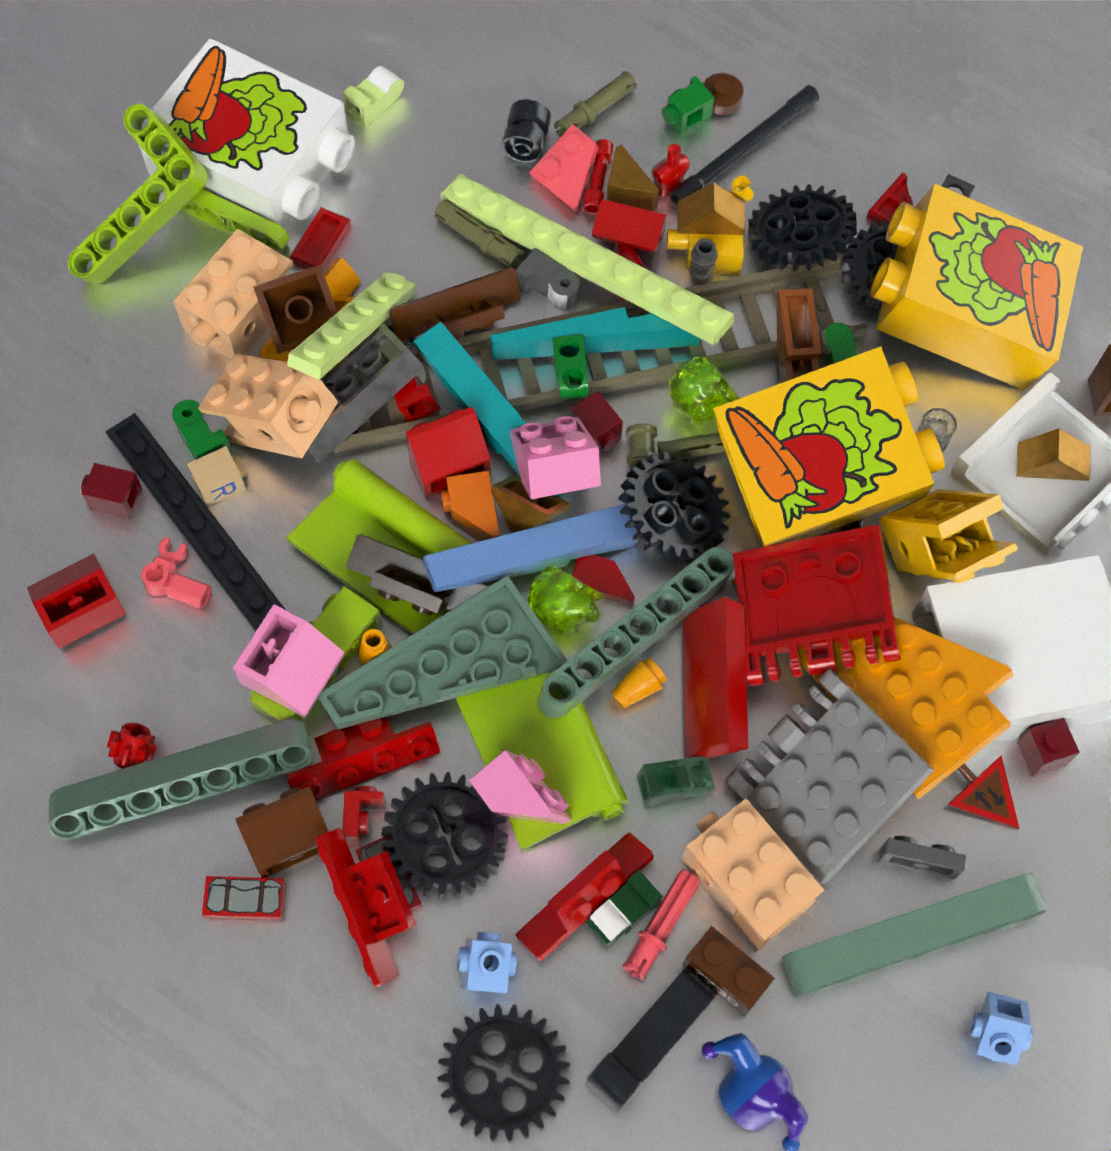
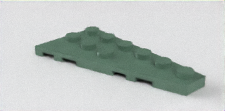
[318,575,568,729]

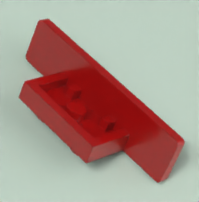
[286,717,440,800]
[316,828,417,987]
[516,833,654,961]

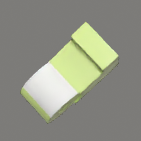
[342,65,404,129]

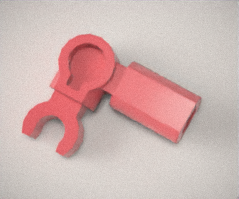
[141,537,212,610]

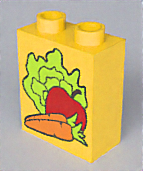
[870,184,1083,390]
[713,346,945,547]

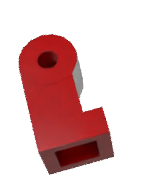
[394,369,441,422]

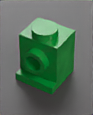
[661,76,715,135]

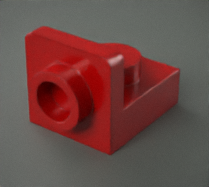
[342,786,386,846]

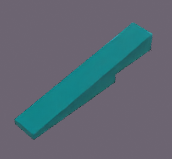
[490,307,700,360]
[412,322,564,497]

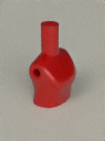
[651,144,690,197]

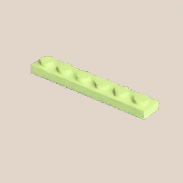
[287,272,416,380]

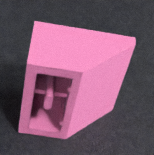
[510,416,601,499]
[233,604,344,717]
[469,750,572,824]

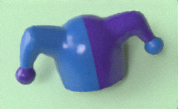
[701,1033,808,1151]

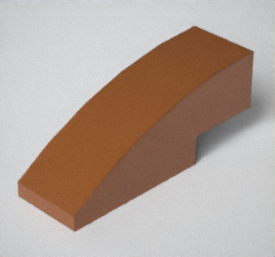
[777,288,822,383]

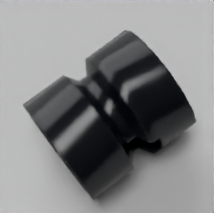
[502,99,551,163]

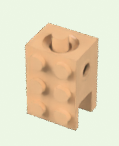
[173,229,293,359]
[198,354,339,458]
[681,799,824,952]

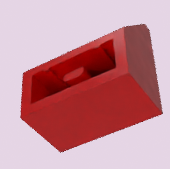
[406,407,491,499]
[27,554,126,649]

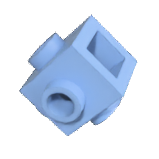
[457,932,517,993]
[969,991,1033,1065]

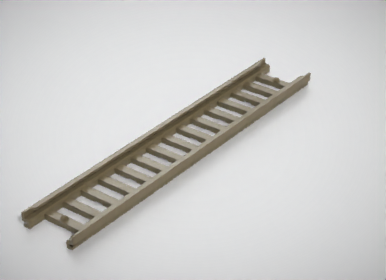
[320,255,869,453]

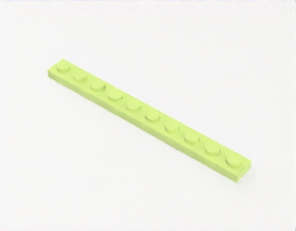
[440,174,734,346]

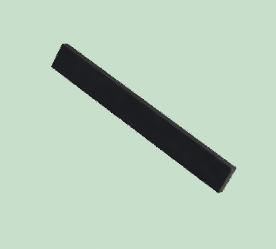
[105,413,287,632]

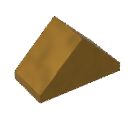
[606,145,659,211]
[677,182,745,235]
[1016,428,1091,481]
[491,475,570,533]

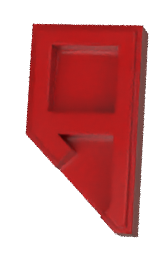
[866,172,913,227]
[569,555,635,606]

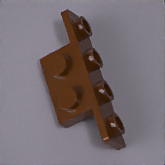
[389,267,521,341]

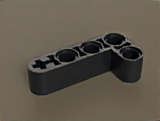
[585,966,718,1114]

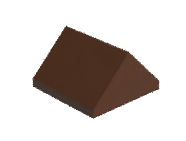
[253,264,337,354]

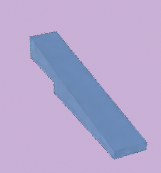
[422,504,639,592]

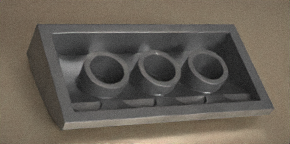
[307,323,425,463]

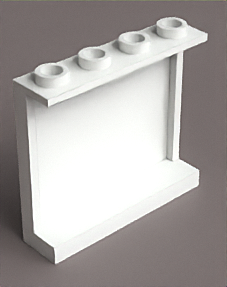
[951,372,1111,556]

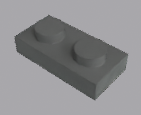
[879,836,966,879]

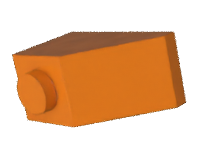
[441,471,500,541]

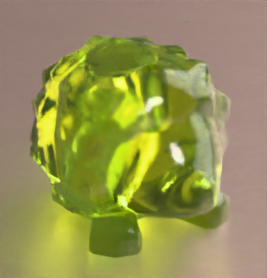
[669,356,740,425]
[527,565,604,635]

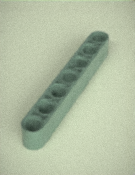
[537,547,734,718]
[49,719,312,839]
[782,873,1048,996]

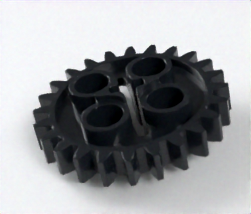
[748,184,857,272]
[841,220,898,318]
[618,451,731,564]
[381,772,508,899]
[437,1004,570,1143]

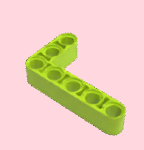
[68,104,208,284]

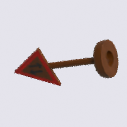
[948,755,1020,829]

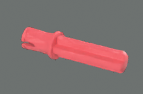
[622,870,699,980]

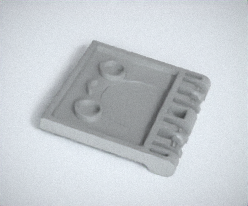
[725,668,934,884]

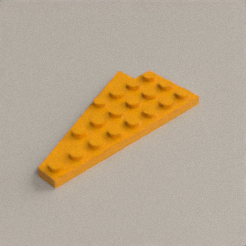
[731,578,1014,800]

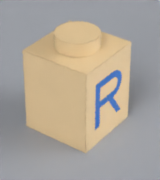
[187,446,248,507]

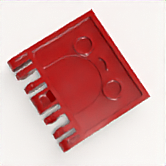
[733,524,901,686]

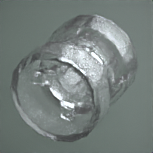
[916,408,957,453]

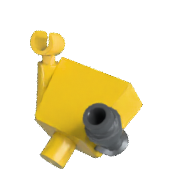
[666,175,754,280]

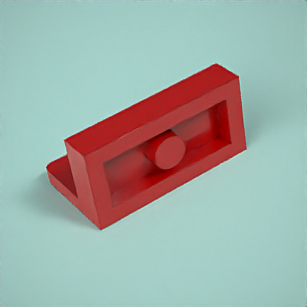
[592,199,666,252]

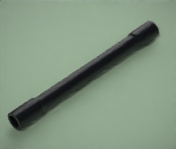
[669,85,819,207]

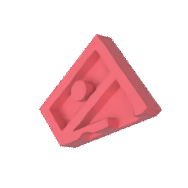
[529,124,598,215]

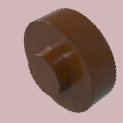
[703,73,744,115]

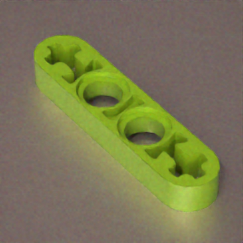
[181,189,290,253]

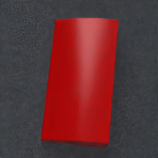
[682,597,749,764]

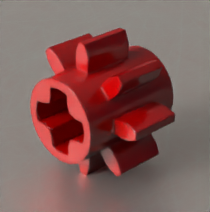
[107,722,157,769]

